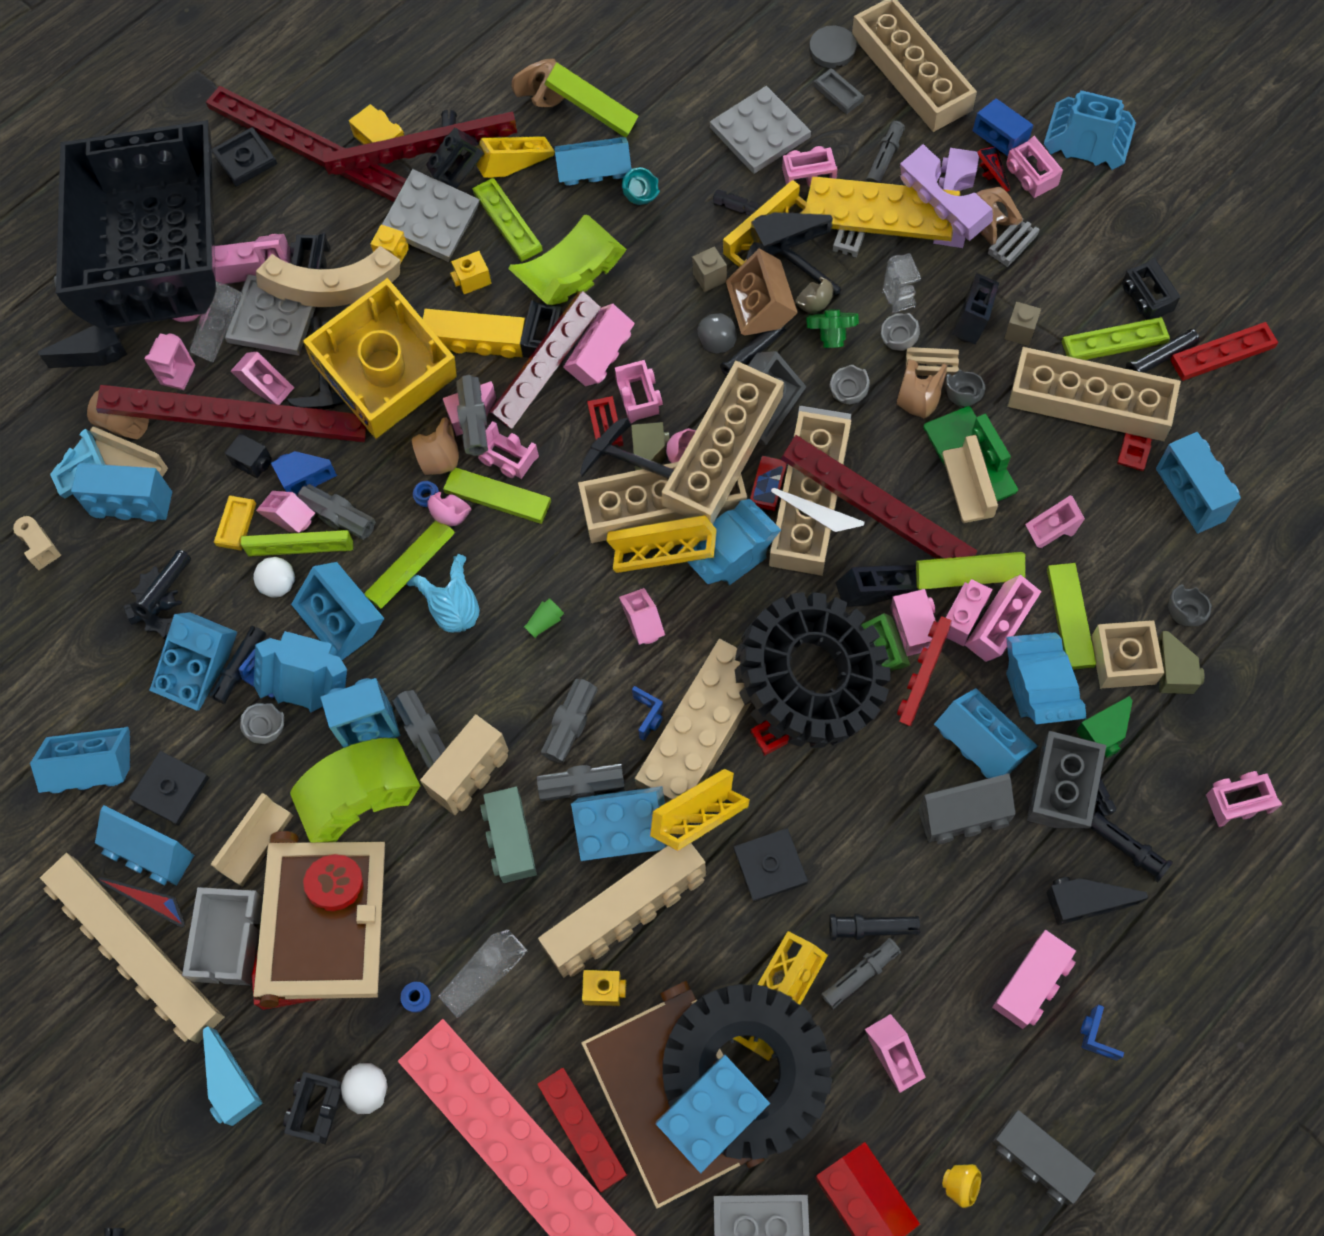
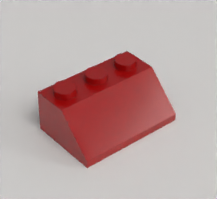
[815,1142,920,1236]

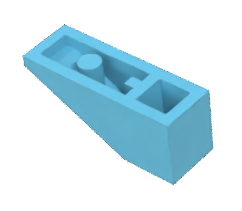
[203,1026,263,1126]

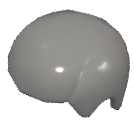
[881,313,920,351]
[830,365,870,405]
[240,703,284,744]

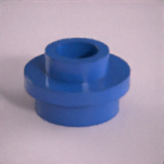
[413,481,439,507]
[401,982,431,1012]

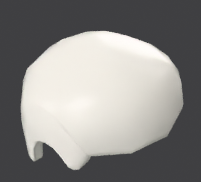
[254,557,295,598]
[341,1063,388,1114]

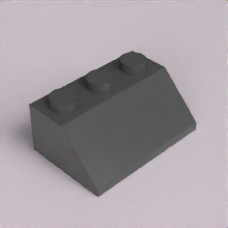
[748,351,806,445]
[1027,731,1106,828]
[918,773,1015,844]

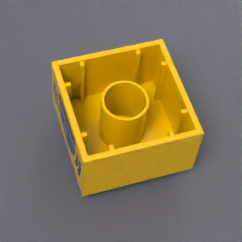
[303,278,457,439]

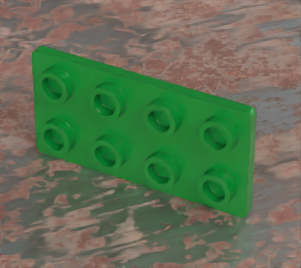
[923,406,1018,502]

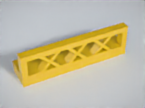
[723,180,807,267]
[607,515,717,573]
[650,769,750,851]
[733,931,828,1061]

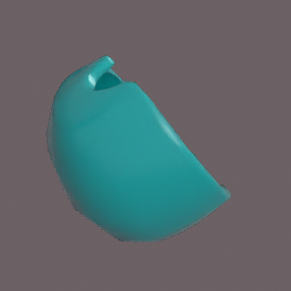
[622,167,660,205]

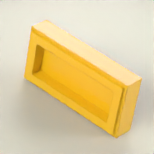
[214,496,256,550]

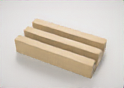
[906,347,959,377]

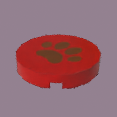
[303,854,364,911]

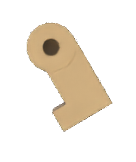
[13,516,61,570]

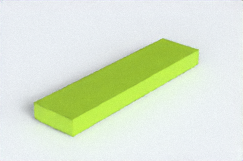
[544,62,638,137]
[472,178,543,262]
[1062,317,1170,360]
[443,468,551,524]
[364,521,454,609]
[241,530,353,556]
[916,552,1025,590]
[1047,563,1096,670]

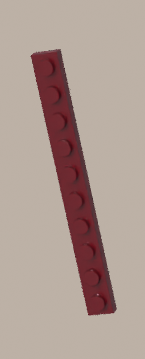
[206,86,407,202]
[96,385,366,442]

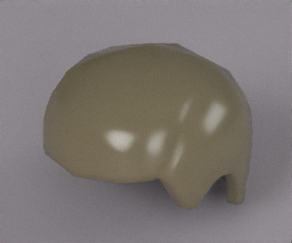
[795,277,833,314]

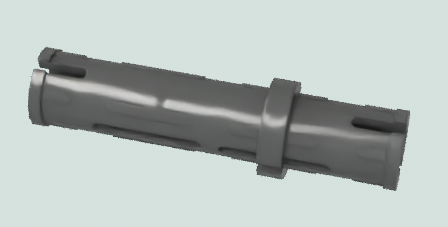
[865,121,905,183]
[821,938,902,1009]

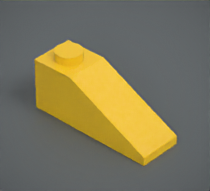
[476,137,555,178]

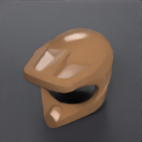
[511,59,564,107]
[976,187,1023,245]
[896,359,947,419]
[87,390,149,439]
[412,417,459,475]

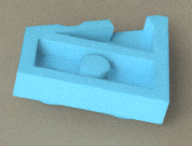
[50,429,106,498]

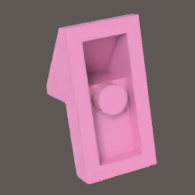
[1025,495,1085,548]

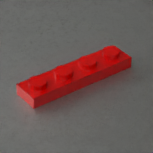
[1170,322,1278,381]
[897,616,952,726]
[537,1068,627,1193]

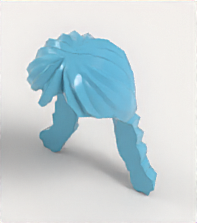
[406,554,480,633]

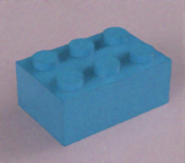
[1156,432,1241,534]
[71,463,172,522]
[321,678,401,748]
[571,786,668,861]
[656,1055,770,1173]

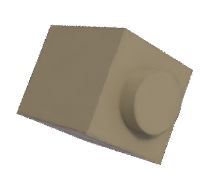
[692,246,727,292]
[1004,302,1041,346]

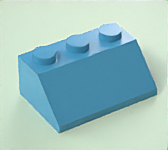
[554,137,631,185]
[291,562,384,660]
[934,688,1038,779]
[30,727,130,793]
[95,805,195,886]

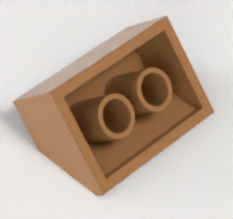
[726,248,798,336]

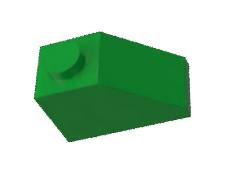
[1076,696,1133,758]

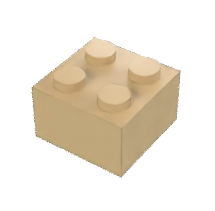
[1091,620,1164,689]

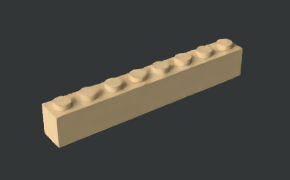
[40,853,224,1043]

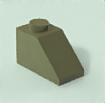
[632,422,669,471]
[1158,631,1204,694]

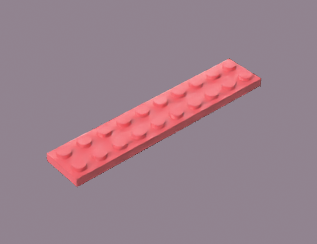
[398,1019,637,1236]

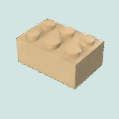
[420,714,509,815]

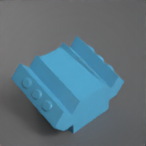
[1044,90,1136,170]
[678,499,781,585]
[254,631,347,712]
[1006,632,1086,724]

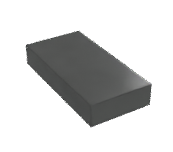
[814,68,864,115]

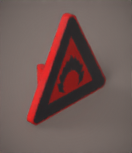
[977,147,1010,192]

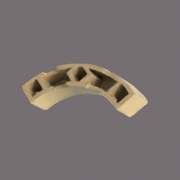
[256,246,400,307]

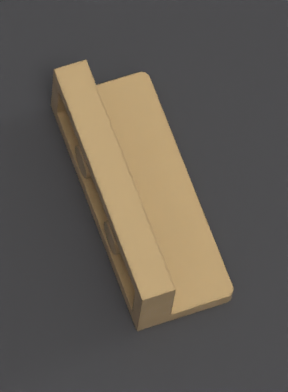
[90,427,168,477]
[942,435,998,523]
[211,793,293,887]

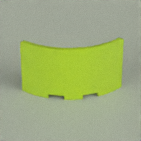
[509,215,627,305]
[290,738,420,843]

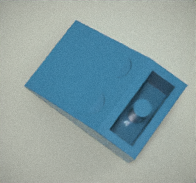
[149,613,237,710]

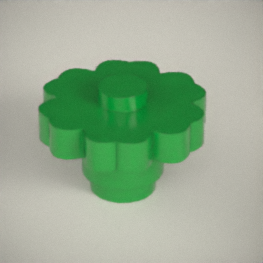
[806,309,859,348]

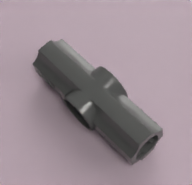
[456,375,488,456]
[298,484,376,540]
[541,679,598,764]
[392,690,446,769]
[537,764,625,802]

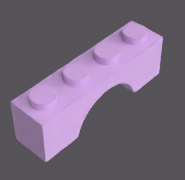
[900,144,993,241]
[933,148,979,248]

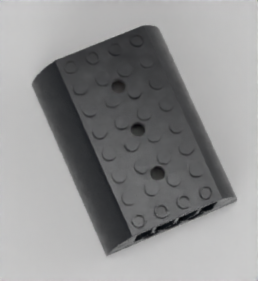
[56,120,216,329]

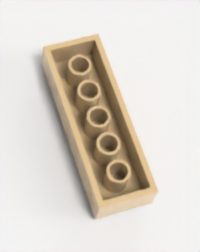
[852,0,977,132]
[1008,347,1181,441]
[662,361,784,524]
[769,411,851,576]
[578,462,747,543]
[635,639,751,804]
[538,835,706,978]

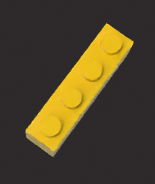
[423,309,525,358]

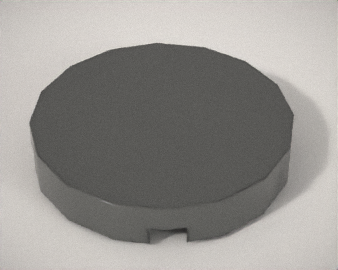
[809,25,857,68]

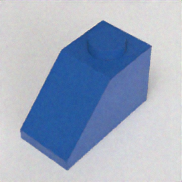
[271,451,337,496]

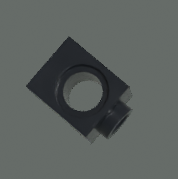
[225,433,272,479]

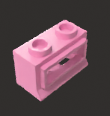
[1006,136,1063,198]
[782,146,837,187]
[144,333,195,390]
[615,360,663,423]
[478,421,539,479]
[946,579,993,646]
[1206,771,1282,827]

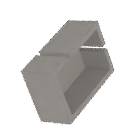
[182,887,263,986]

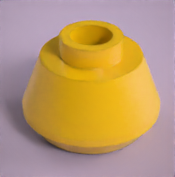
[942,1164,981,1208]

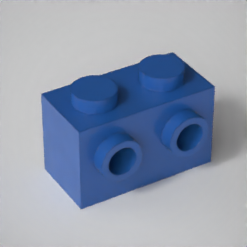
[972,99,1033,156]

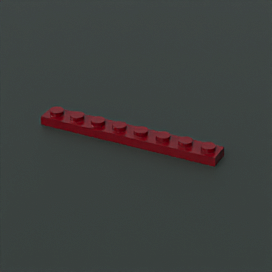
[322,111,517,175]
[780,435,977,559]

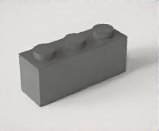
[992,1110,1096,1206]

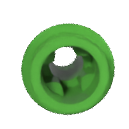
[524,598,564,638]

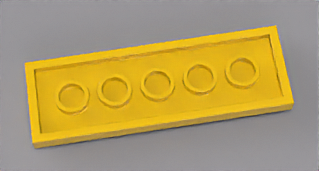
[804,176,960,241]

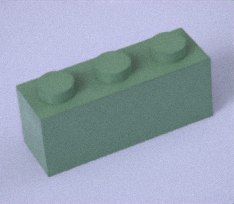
[480,787,537,883]

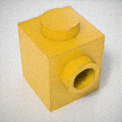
[370,224,409,264]
[450,251,492,295]
[582,970,626,1006]

